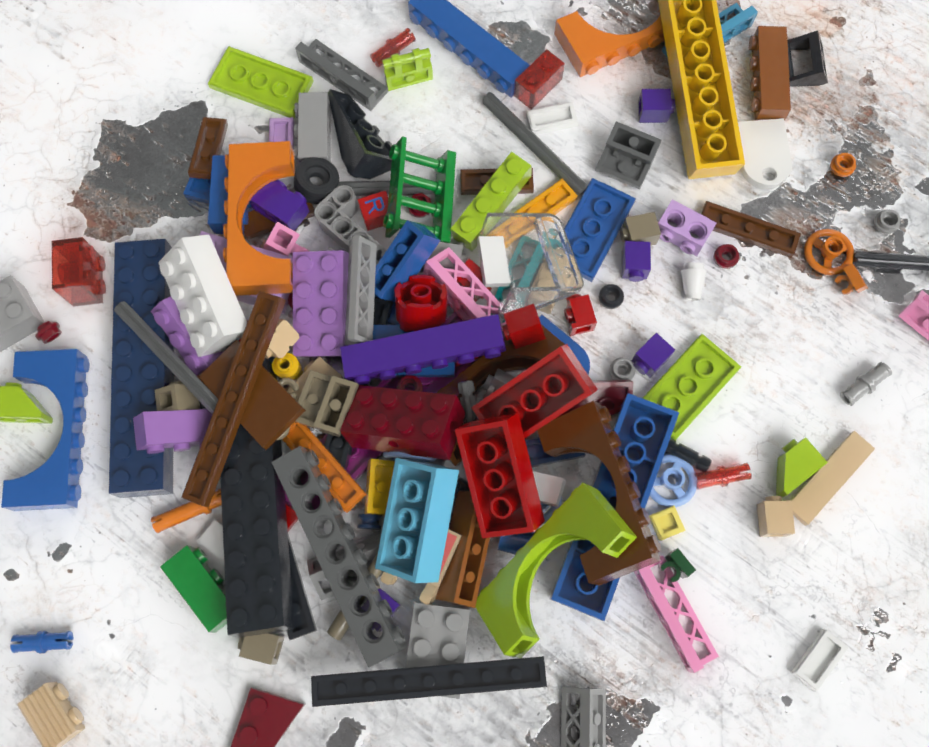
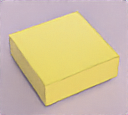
[649,506,686,541]

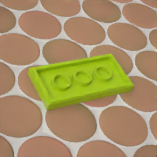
[208,46,314,119]
[643,334,742,440]

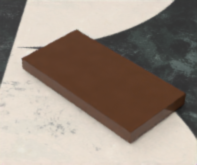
[198,339,306,450]

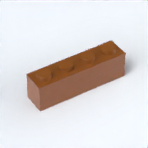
[749,26,791,121]
[435,491,490,608]

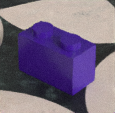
[249,180,309,231]

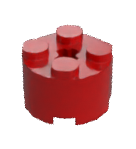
[395,275,447,332]

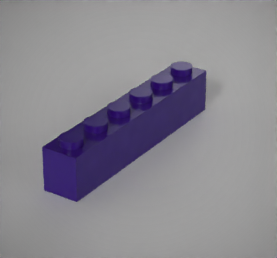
[340,314,506,385]

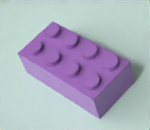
[293,250,349,357]

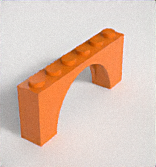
[554,11,665,77]
[223,141,295,296]

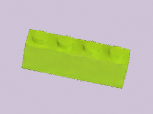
[451,151,532,252]

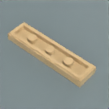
[790,431,875,526]

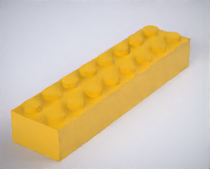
[658,0,745,180]

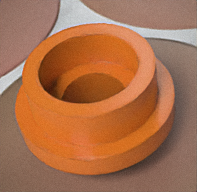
[830,153,856,177]

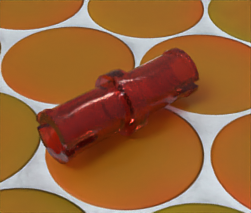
[370,28,416,68]
[694,463,752,490]

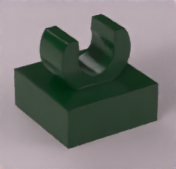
[659,548,696,583]

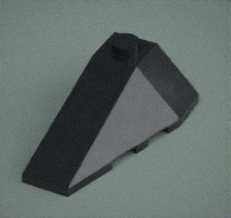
[328,89,392,180]

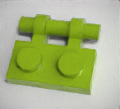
[382,48,433,91]

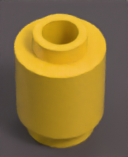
[272,353,303,380]

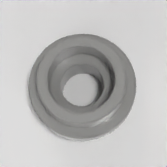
[874,209,901,234]
[609,358,636,380]

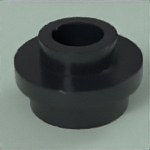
[598,284,624,309]

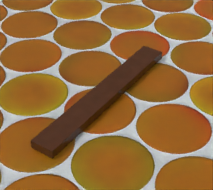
[181,291,286,507]

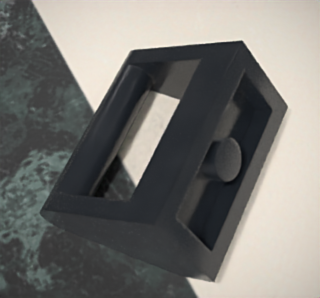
[787,30,828,87]

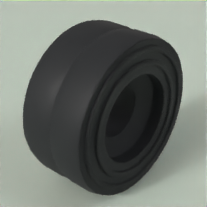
[293,157,339,204]

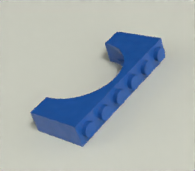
[1,349,90,511]

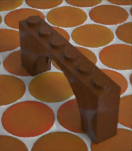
[437,324,573,466]
[537,400,661,586]

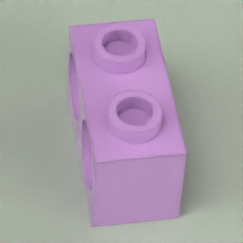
[658,199,716,256]

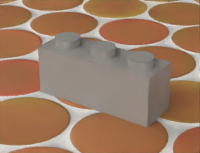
[294,92,331,162]

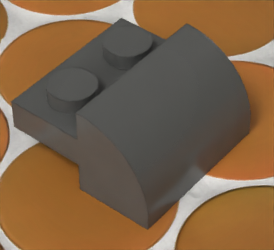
[595,121,662,190]

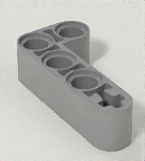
[314,185,386,265]

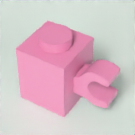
[262,222,309,257]

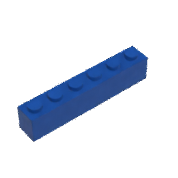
[408,0,531,98]

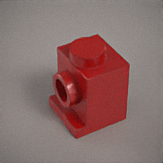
[564,294,597,336]

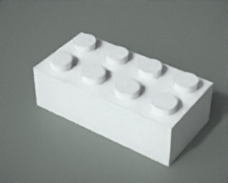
[158,235,247,357]

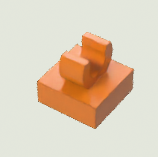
[835,264,868,295]

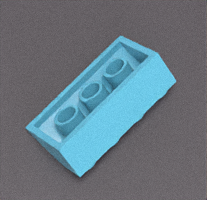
[375,458,459,583]

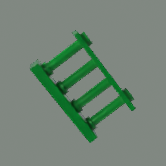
[383,136,456,243]

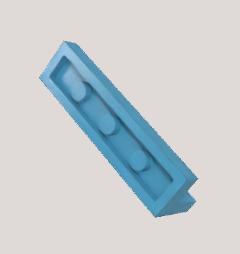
[662,3,758,58]

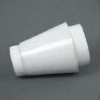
[681,263,706,301]

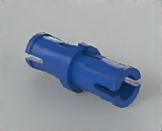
[10,631,74,654]

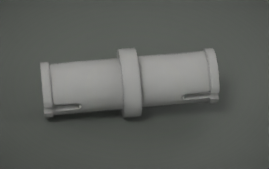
[840,362,892,406]

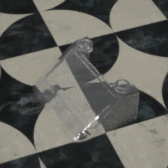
[479,213,584,319]

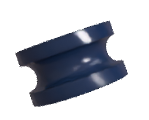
[357,514,382,530]

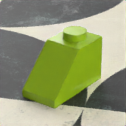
[0,382,53,424]
[776,437,828,497]

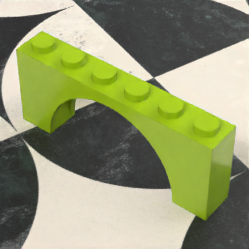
[475,482,637,658]

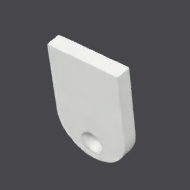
[738,118,792,190]

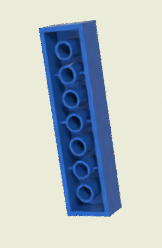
[549,393,679,621]

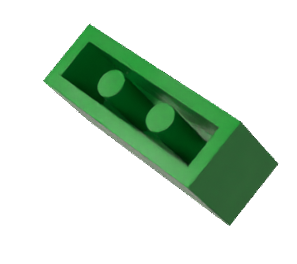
[160,545,227,633]

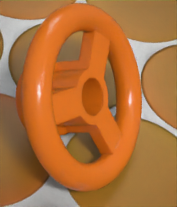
[804,229,854,275]

